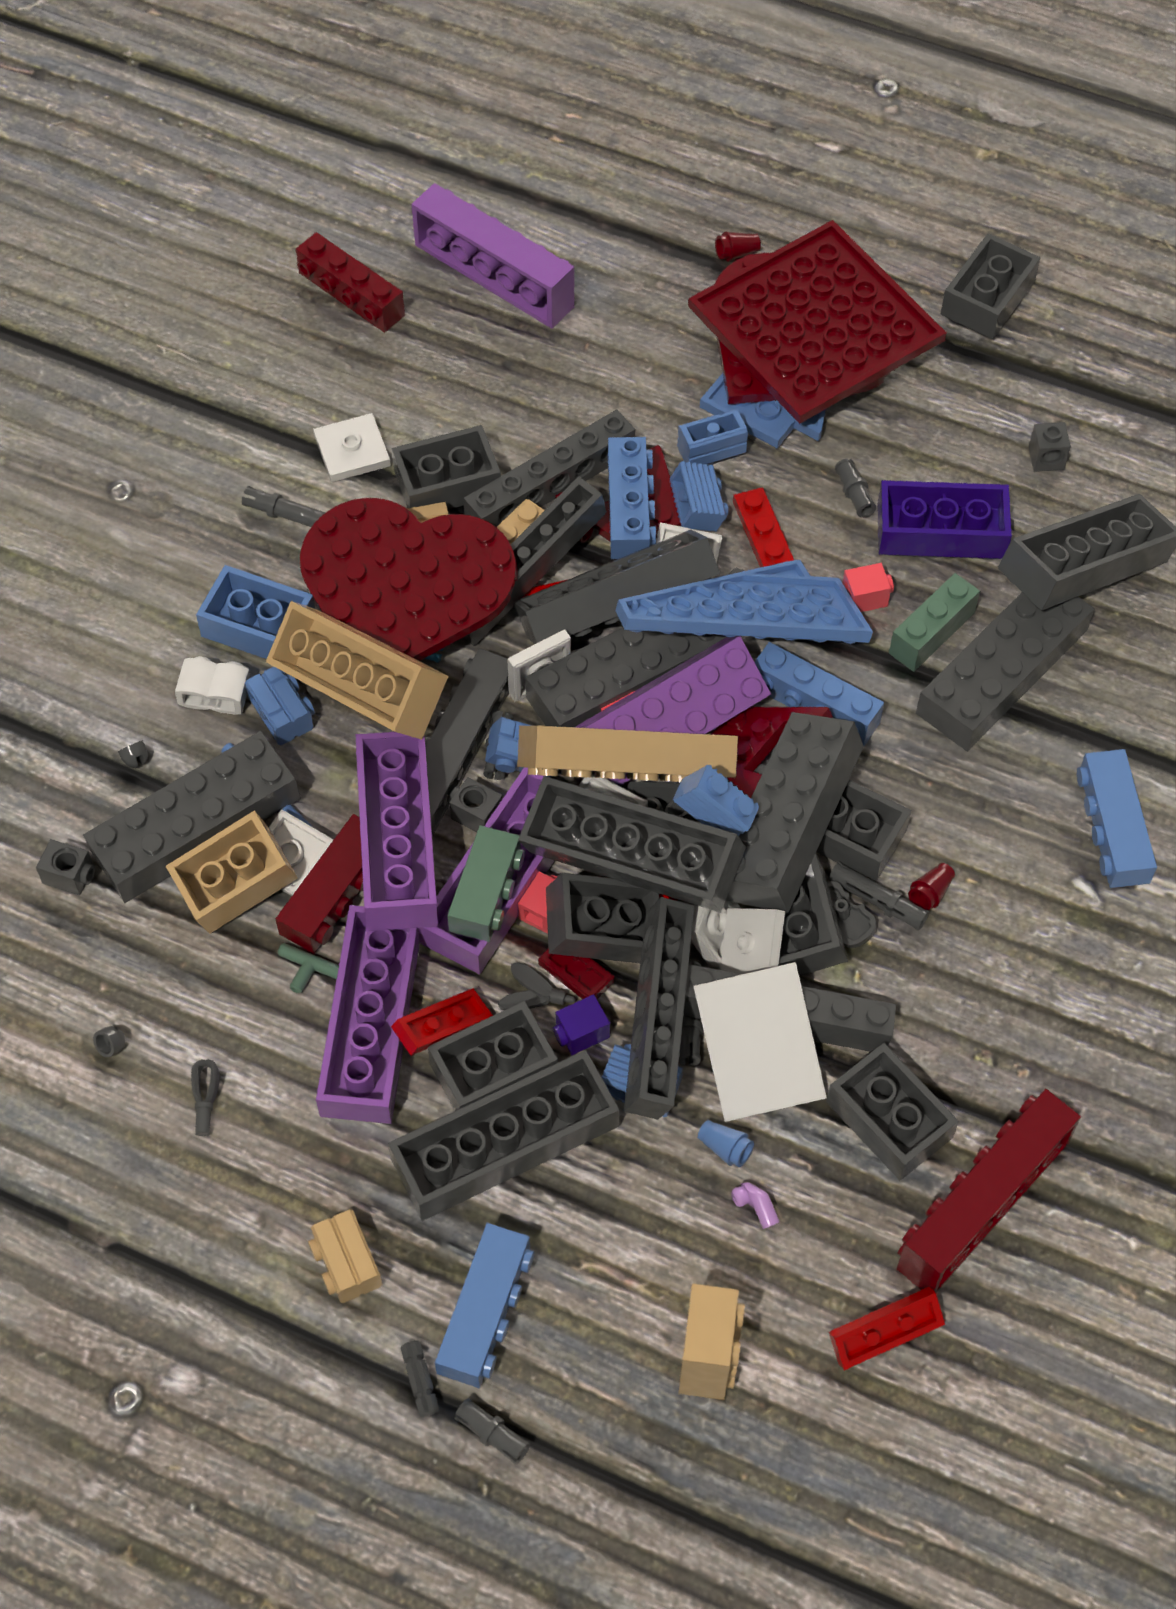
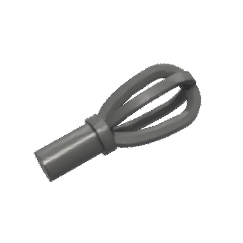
[191,1059,220,1136]

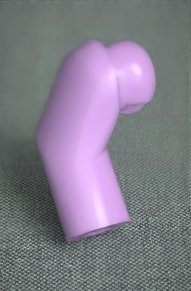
[731,1182,780,1229]

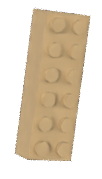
[266,601,449,740]
[517,726,738,782]

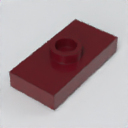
[538,948,614,999]

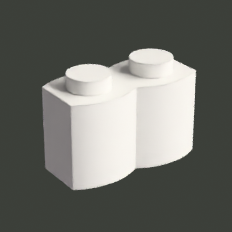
[175,656,250,715]

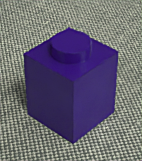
[553,994,610,1055]

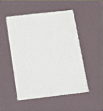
[693,962,827,1122]

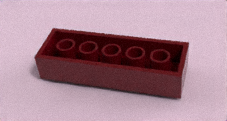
[896,1089,1081,1293]

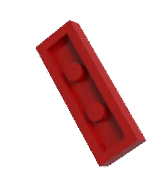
[733,487,794,568]
[391,988,493,1056]
[829,1286,945,1370]

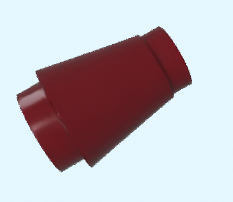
[715,232,761,262]
[908,863,955,910]

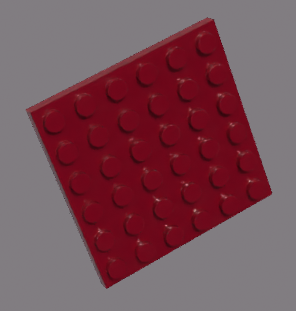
[688,220,947,424]

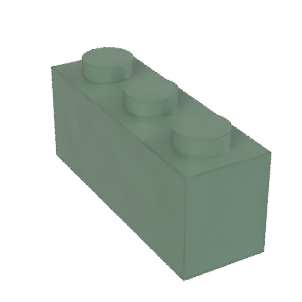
[889,573,980,672]
[447,825,525,942]

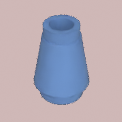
[697,1120,754,1167]

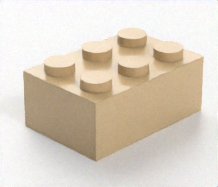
[166,810,298,934]
[679,1284,745,1400]

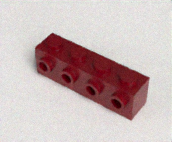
[296,232,405,333]
[275,814,363,954]

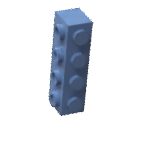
[608,437,656,559]
[754,642,884,746]
[1077,749,1157,888]
[435,1223,534,1388]

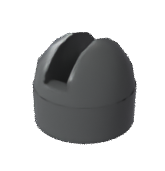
[118,740,148,768]
[93,1026,126,1058]

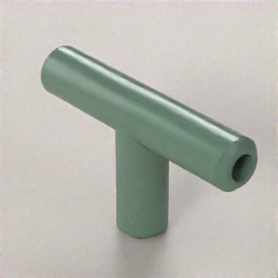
[278,943,339,993]

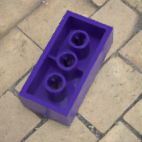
[877,480,1012,559]

